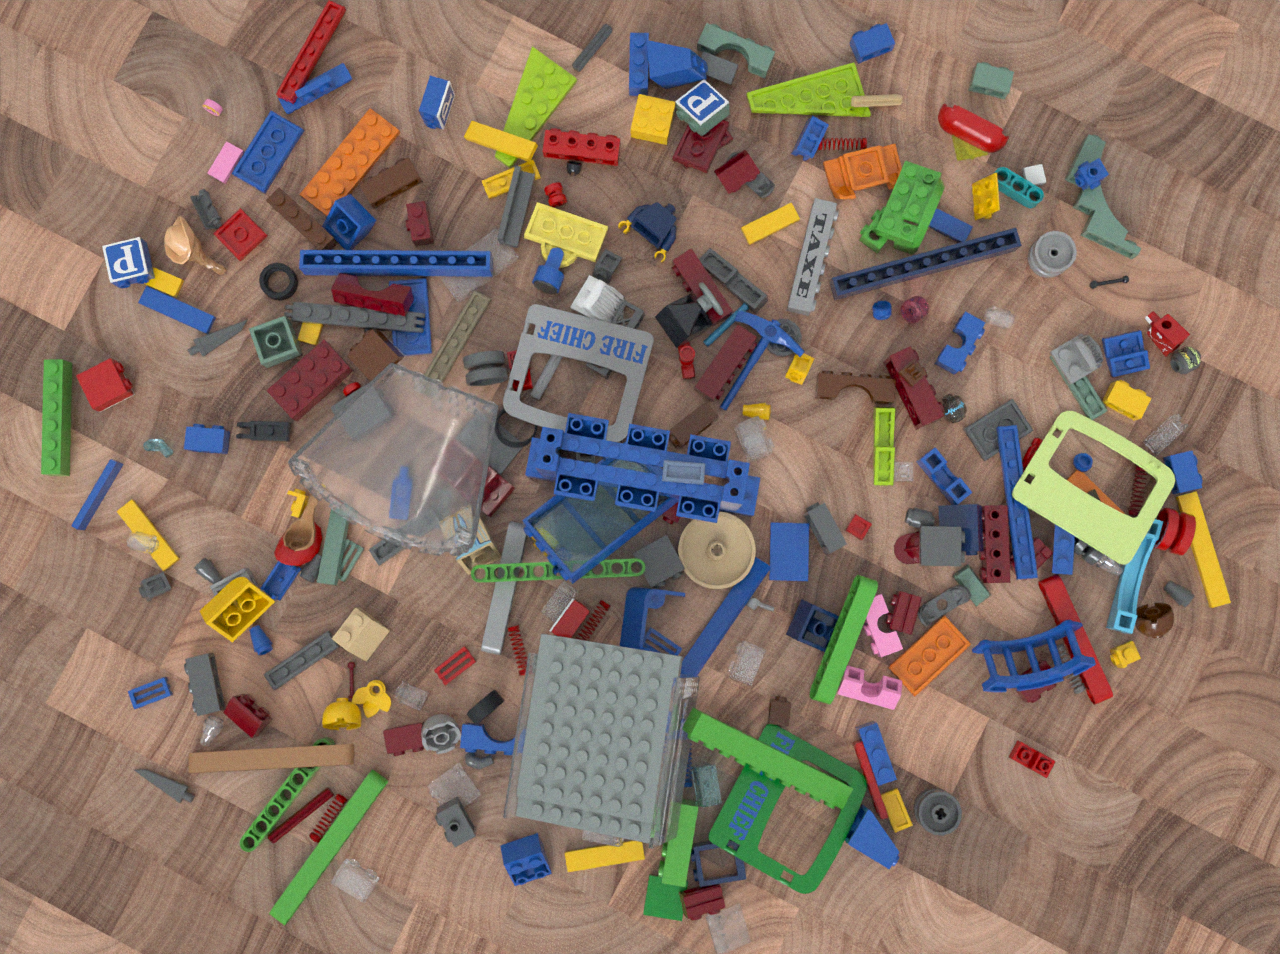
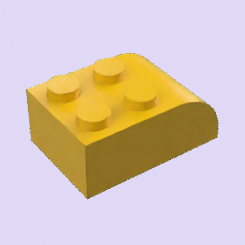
[199,577,275,643]

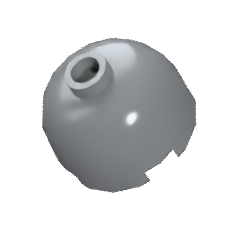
[421,714,461,754]

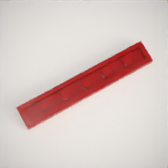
[276,0,346,104]

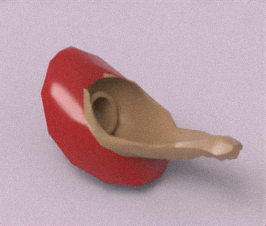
[274,494,322,566]

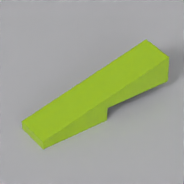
[873,407,895,485]

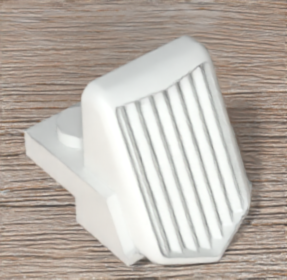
[570,275,624,323]

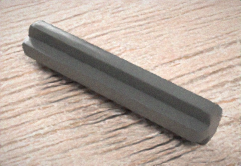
[572,24,612,72]

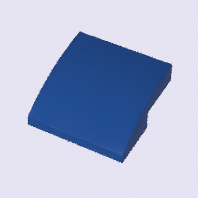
[1102,330,1150,377]

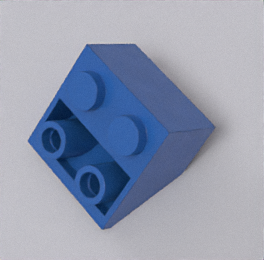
[500,833,552,886]

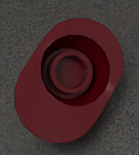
[894,531,920,564]

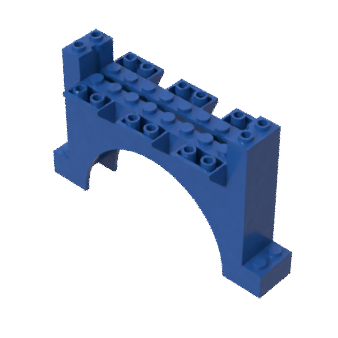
[525,413,760,523]

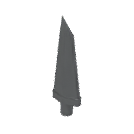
[188,320,247,356]
[134,769,195,803]

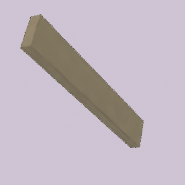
[417,290,491,397]

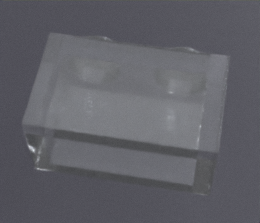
[727,640,766,686]
[331,859,380,903]

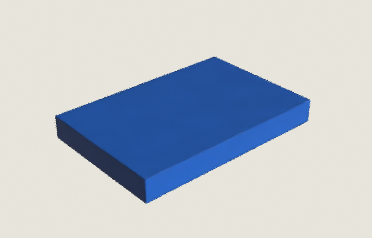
[769,522,809,581]

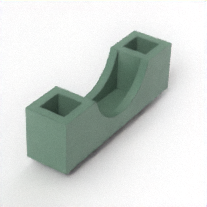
[697,23,775,79]

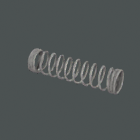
[1057,644,1086,694]

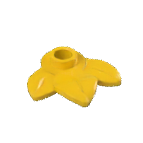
[352,680,391,718]

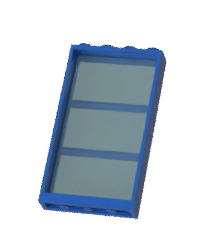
[522,442,679,584]

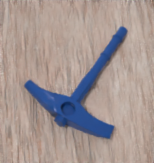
[720,310,805,411]

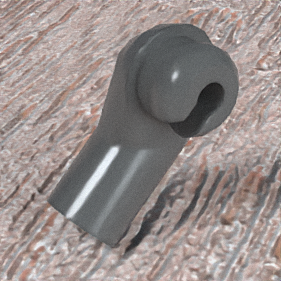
[465,752,495,770]

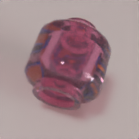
[900,296,929,323]

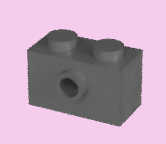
[435,797,476,847]

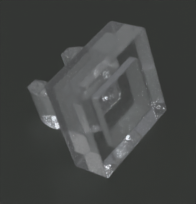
[893,462,913,482]

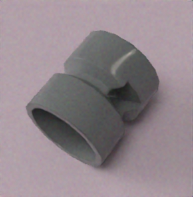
[1074,537,1104,565]

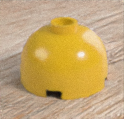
[322,698,362,730]

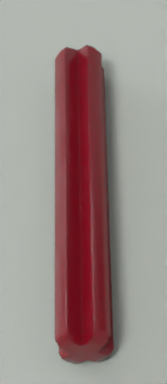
[267,788,334,844]

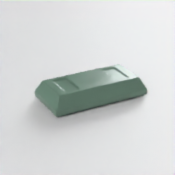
[953,564,991,606]

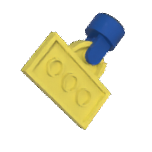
[524,202,608,294]

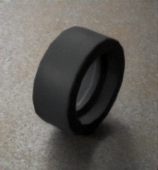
[259,263,298,301]
[467,689,504,725]

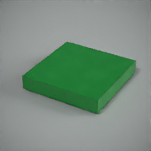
[643,874,688,921]

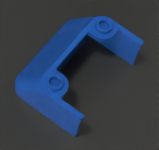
[620,587,685,652]

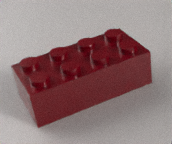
[266,340,354,421]
[883,346,945,430]

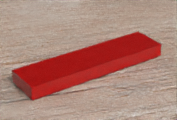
[852,740,888,819]

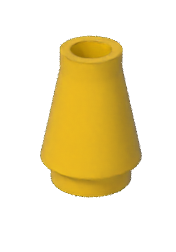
[743,403,771,421]

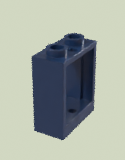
[691,840,747,887]

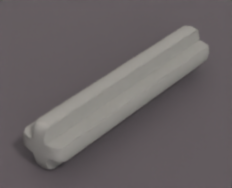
[531,355,562,400]

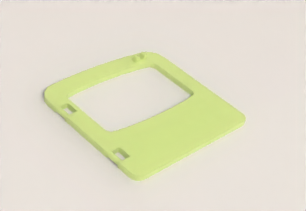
[1012,411,1175,565]

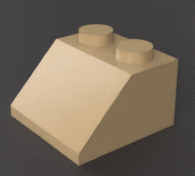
[332,607,391,662]

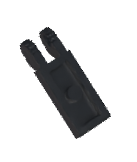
[236,421,291,442]

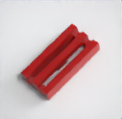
[434,646,477,685]

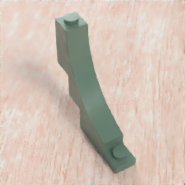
[1065,134,1141,259]

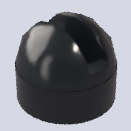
[566,161,582,176]

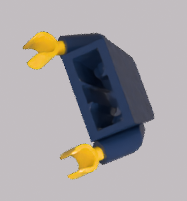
[618,202,677,263]

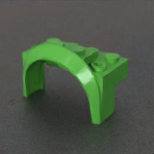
[876,161,945,255]

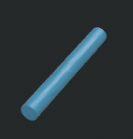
[703,303,749,347]

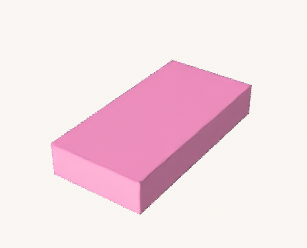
[208,141,244,184]

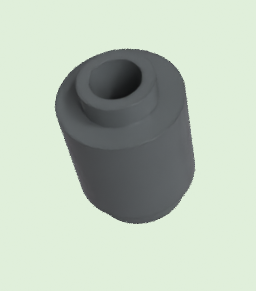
[905,507,935,529]

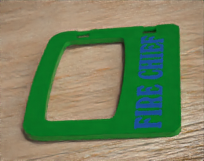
[708,724,867,894]

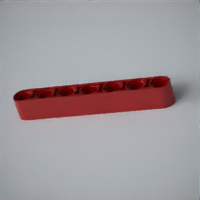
[1038,574,1113,705]

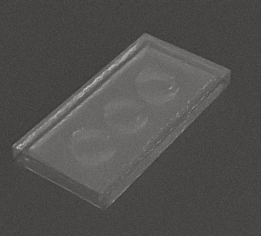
[439,228,519,303]

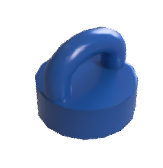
[872,301,892,320]

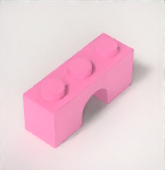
[863,594,903,657]
[838,665,902,710]

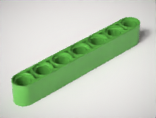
[809,575,878,704]
[240,737,335,852]

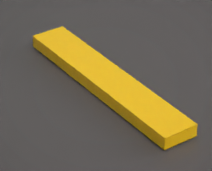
[1176,491,1231,608]

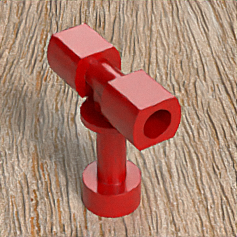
[678,341,696,380]

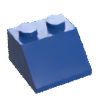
[322,194,376,250]

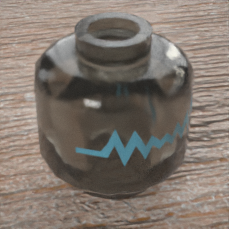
[941,394,967,423]

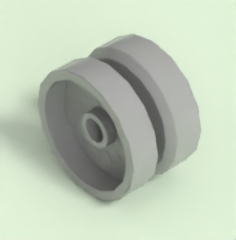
[1027,231,1077,278]

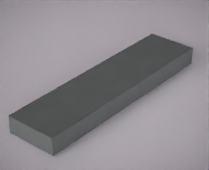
[263,631,340,690]

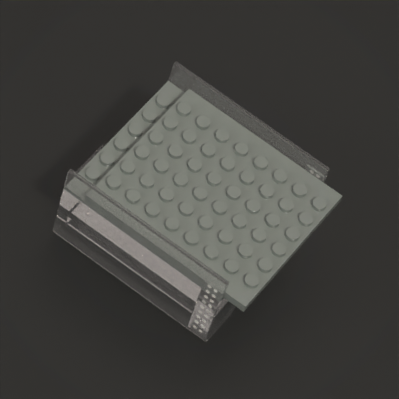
[503,634,700,849]

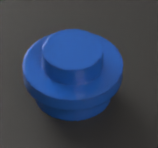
[1073,453,1093,472]

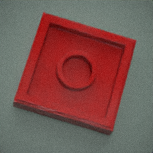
[213,208,268,262]

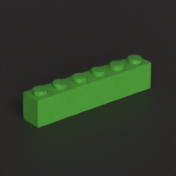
[41,359,72,476]

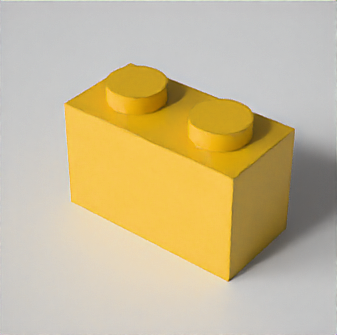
[1102,380,1152,421]

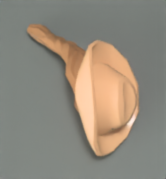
[164,215,226,275]

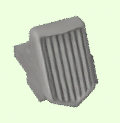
[1050,333,1104,385]

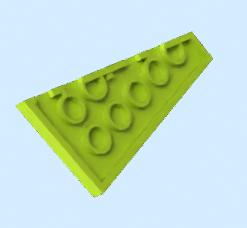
[495,46,577,169]
[746,62,871,117]

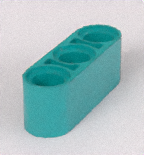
[994,167,1044,208]

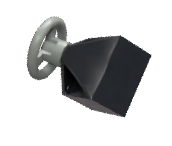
[655,282,723,348]

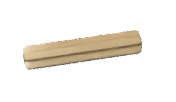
[851,94,903,107]

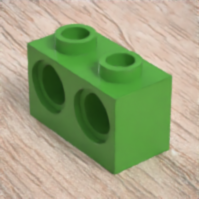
[859,206,888,254]

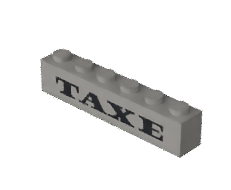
[786,198,839,316]

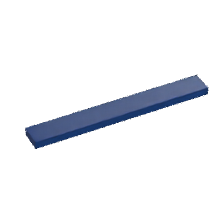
[996,425,1038,580]
[679,557,771,695]

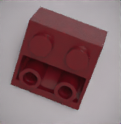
[223,694,273,738]

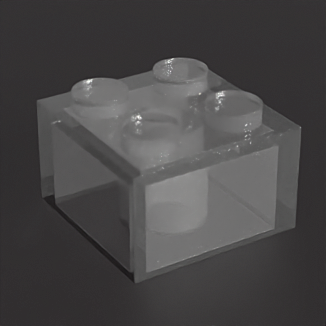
[734,416,774,463]

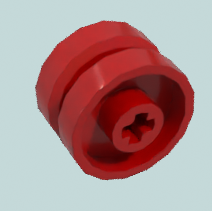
[1153,507,1196,556]

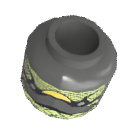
[1170,347,1201,375]

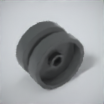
[463,351,508,386]
[913,788,962,836]

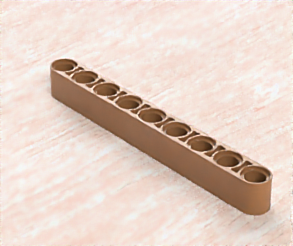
[188,744,354,773]

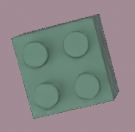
[249,316,303,368]

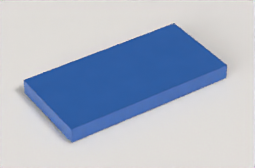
[232,111,304,194]
[389,278,433,356]

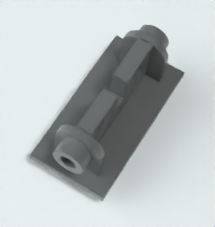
[190,189,222,230]

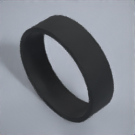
[495,408,538,448]

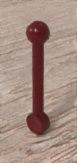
[347,661,355,702]

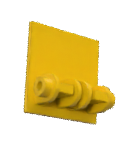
[972,173,1000,220]

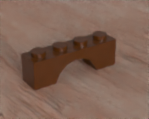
[266,187,338,250]
[815,371,896,405]

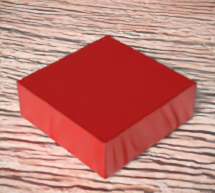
[845,514,872,541]

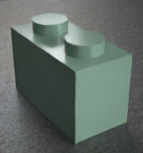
[968,62,1014,99]

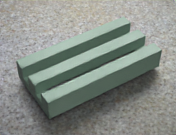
[339,539,364,582]

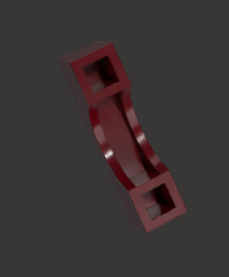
[331,273,413,316]

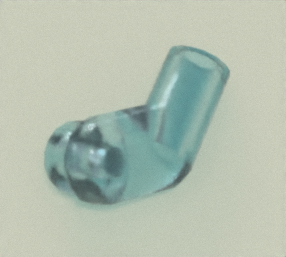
[143,439,173,458]

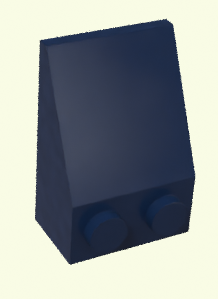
[786,599,839,652]

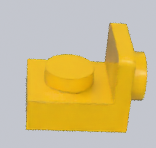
[785,354,815,385]
[287,488,309,518]
[1110,641,1141,668]

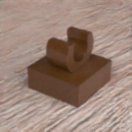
[899,359,927,387]

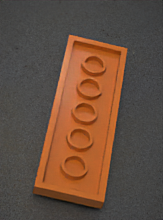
[299,108,400,216]

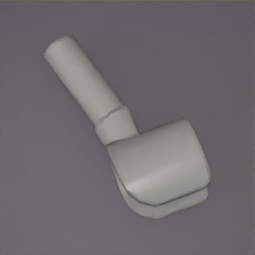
[746,597,774,612]

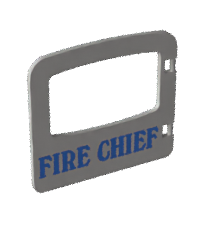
[503,304,654,442]

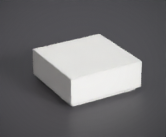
[1022,164,1046,186]

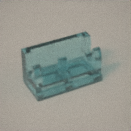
[691,764,722,807]

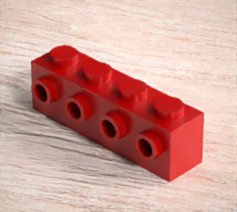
[542,128,621,166]

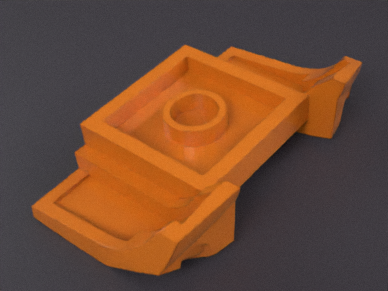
[823,144,902,200]

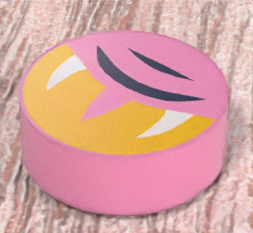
[202,99,223,116]

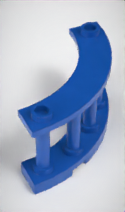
[972,620,1096,692]

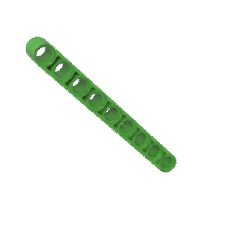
[471,558,646,582]
[269,769,388,926]

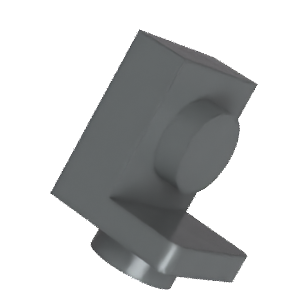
[593,249,622,284]
[138,572,171,602]

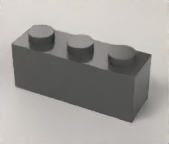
[184,653,226,716]

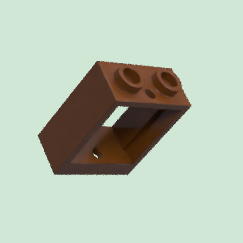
[669,401,719,448]

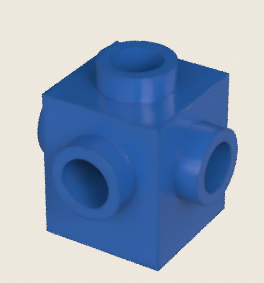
[1074,158,1109,191]

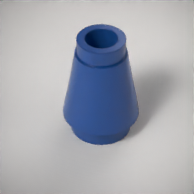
[249,625,273,656]

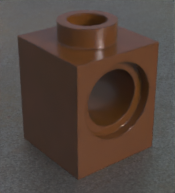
[768,696,791,726]

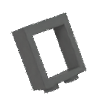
[803,502,847,555]

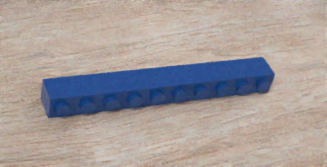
[299,250,493,277]

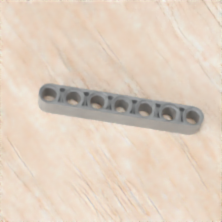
[481,521,527,655]

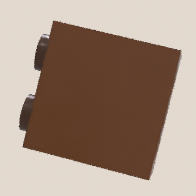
[347,329,405,384]

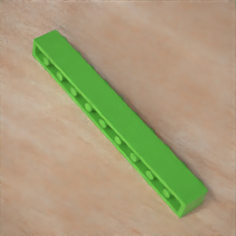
[682,707,853,810]

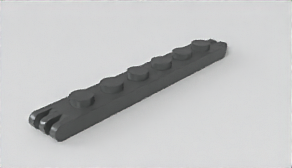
[284,302,425,333]

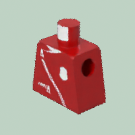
[1145,311,1190,357]

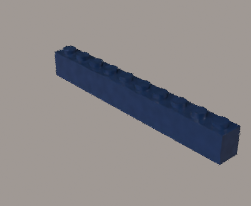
[829,228,1022,301]

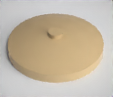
[678,512,756,589]

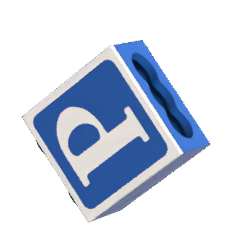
[419,75,455,129]
[102,237,155,288]

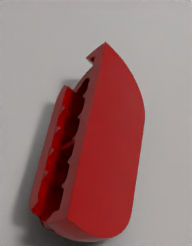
[938,104,1009,153]

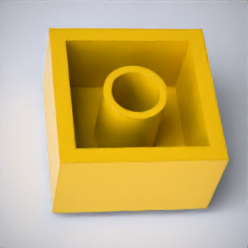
[630,94,676,145]

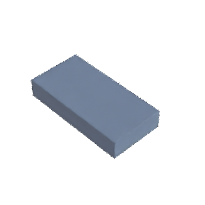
[662,460,705,485]

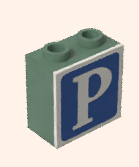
[675,79,730,136]

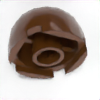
[1135,602,1174,638]

